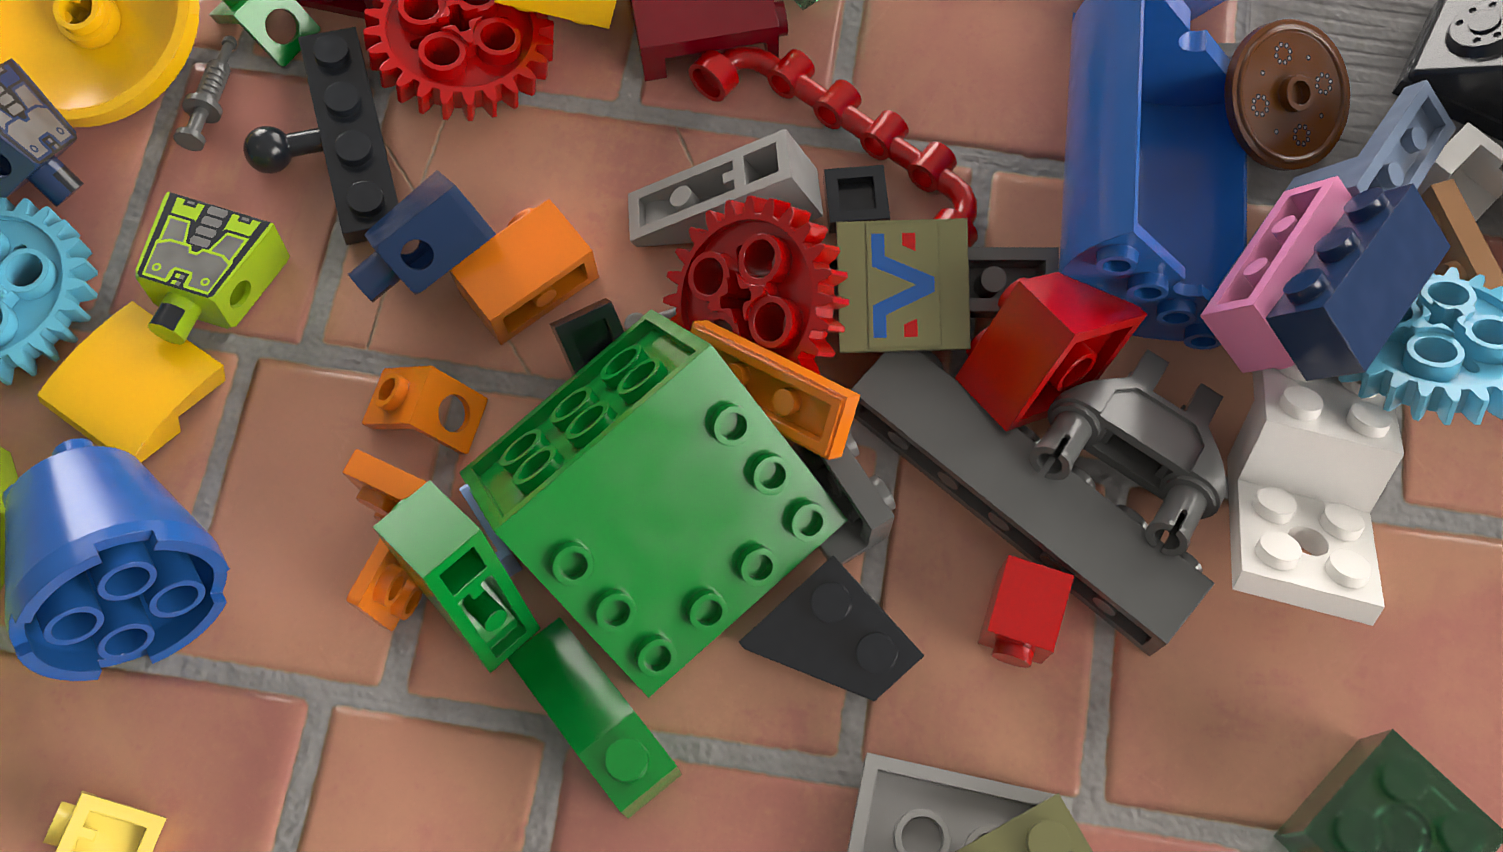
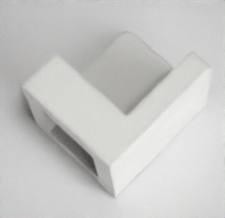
[1417,122,1503,221]

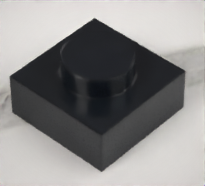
[823,165,890,234]
[550,298,624,376]

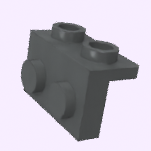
[791,432,896,565]

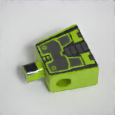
[135,191,290,345]

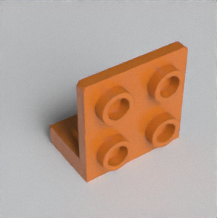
[342,449,426,632]

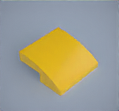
[37,301,226,463]

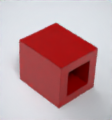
[978,555,1074,668]

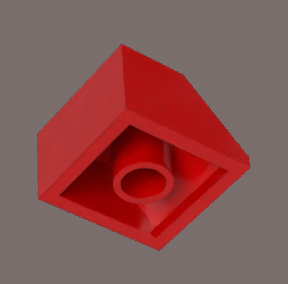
[955,272,1148,432]

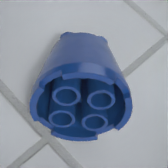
[2,438,230,681]

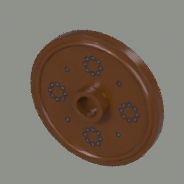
[1224,19,1350,171]

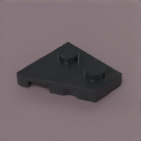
[739,555,924,701]

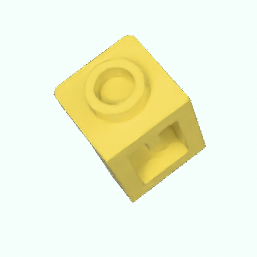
[43,791,167,852]

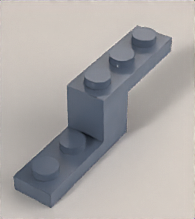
[1217,80,1456,289]

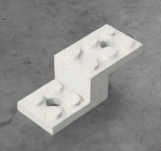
[1227,365,1404,626]

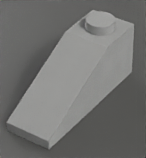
[628,128,823,247]

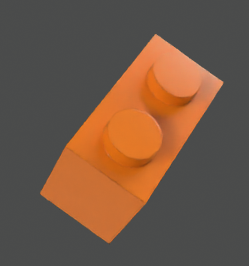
[449,198,599,345]

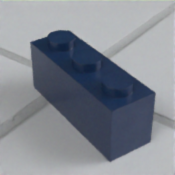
[1265,183,1451,381]

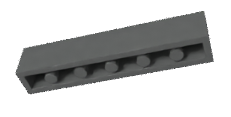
[851,351,1215,656]

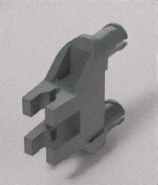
[1029,349,1226,556]

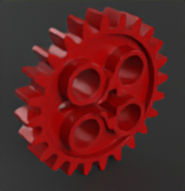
[363,0,554,121]
[663,195,849,375]

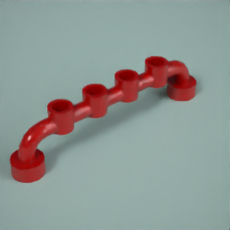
[689,46,978,247]

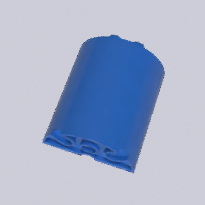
[1059,0,1247,350]

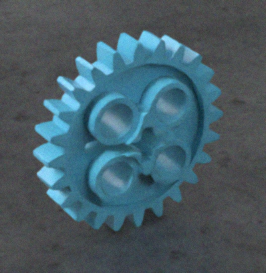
[0,198,98,386]
[1338,267,1503,425]

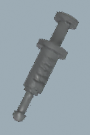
[174,36,237,151]

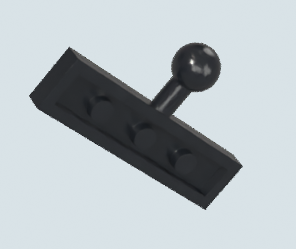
[243,27,399,246]

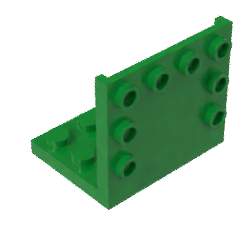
[459,309,848,698]

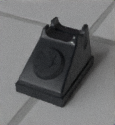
[1392,0,1503,142]

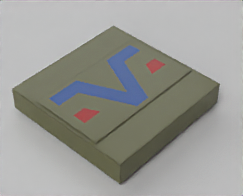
[836,218,971,353]

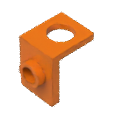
[362,365,488,454]

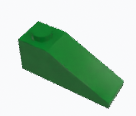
[373,480,541,673]
[507,617,682,819]

